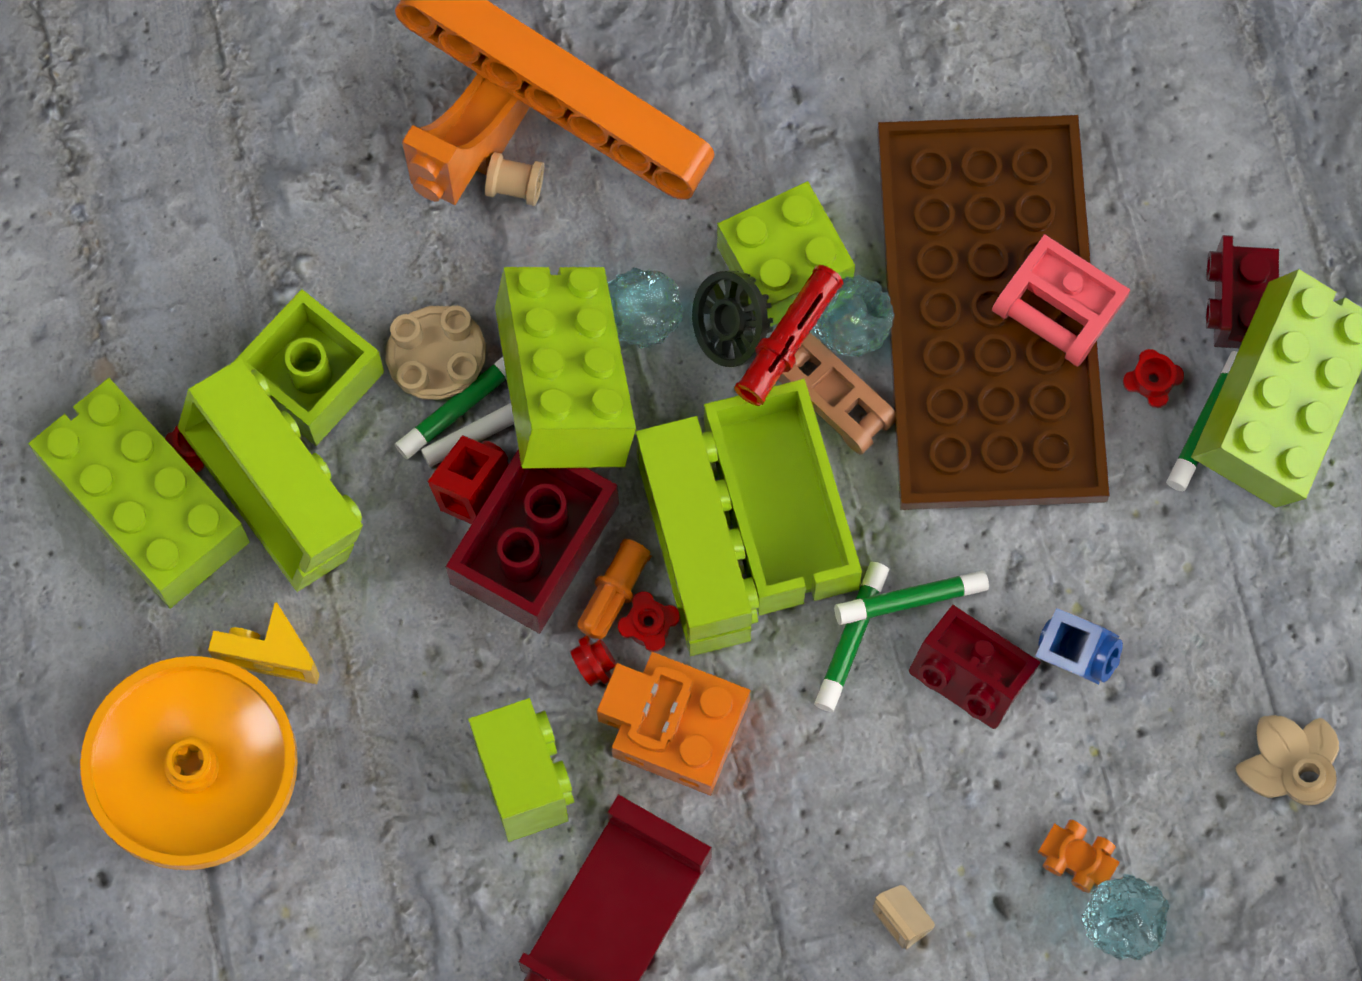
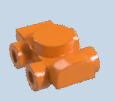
[1038,819,1120,893]

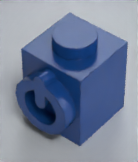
[1035,608,1123,685]

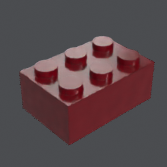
[445,449,619,634]

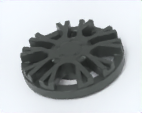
[692,270,773,367]

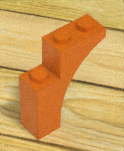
[402,73,530,205]

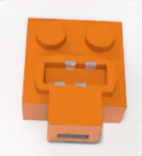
[597,652,751,796]

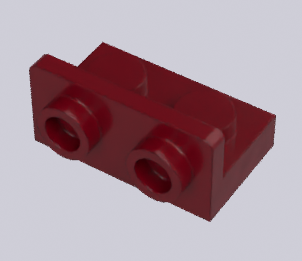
[1206,235,1279,349]
[909,604,1041,729]

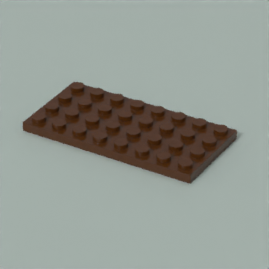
[877,115,1110,510]

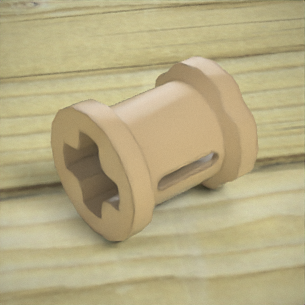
[485,152,544,206]

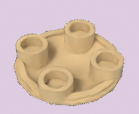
[385,306,486,400]

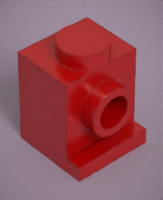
[427,435,509,524]

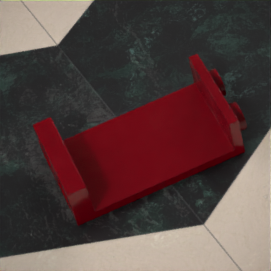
[518,794,712,981]

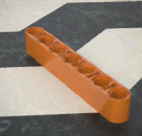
[395,0,715,200]

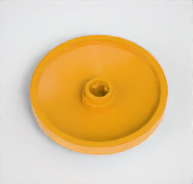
[80,656,298,870]

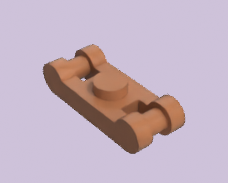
[778,333,896,455]

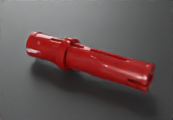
[734,265,844,406]

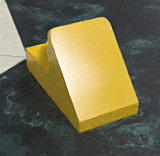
[208,602,320,684]

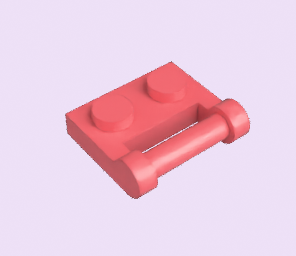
[992,234,1130,367]

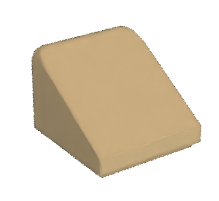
[873,885,935,950]

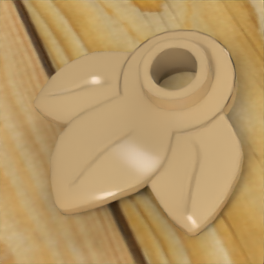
[1235,715,1339,806]

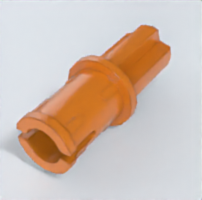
[577,539,652,640]

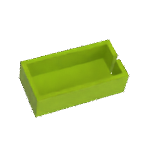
[495,267,636,469]
[1191,269,1362,508]
[178,358,363,592]
[28,378,250,609]
[704,378,862,616]
[636,416,759,657]

